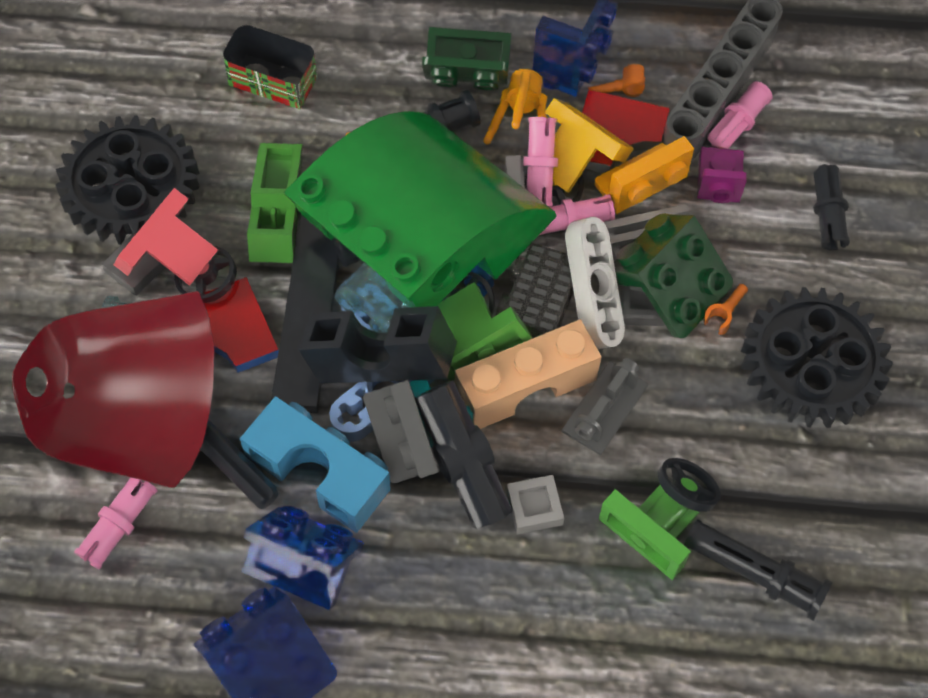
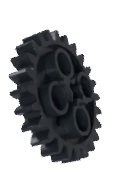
[55,115,200,245]
[741,287,893,428]

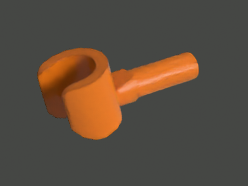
[588,64,645,97]
[704,284,748,335]

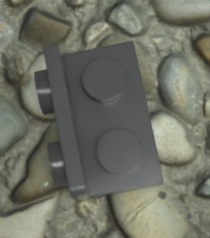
[363,380,438,483]

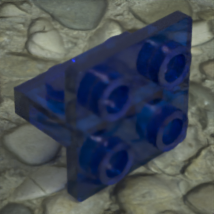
[242,506,364,610]

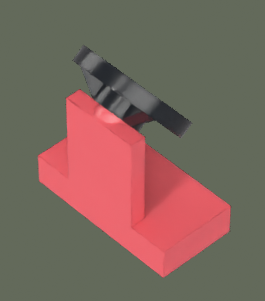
[114,188,237,303]

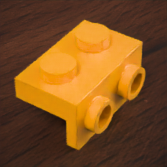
[594,136,694,214]

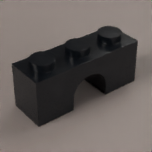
[298,306,457,384]

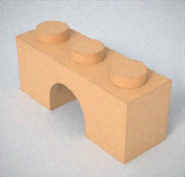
[455,319,602,429]

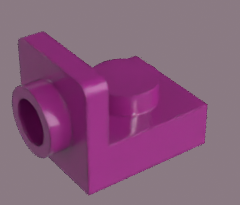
[697,147,747,203]

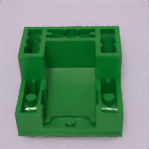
[283,111,557,307]

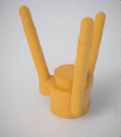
[483,69,548,145]

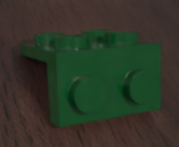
[422,27,511,91]
[614,213,733,338]

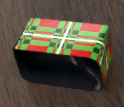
[223,25,317,109]

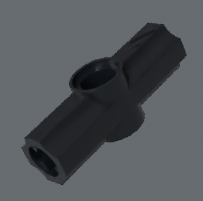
[414,380,513,529]

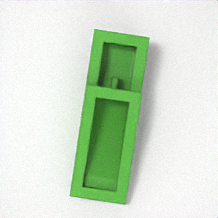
[247,143,303,263]

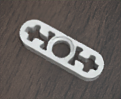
[565,217,625,349]

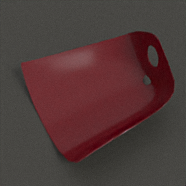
[12,291,214,488]

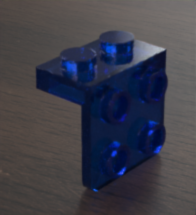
[532,0,618,97]
[192,586,337,698]

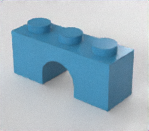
[240,396,391,533]

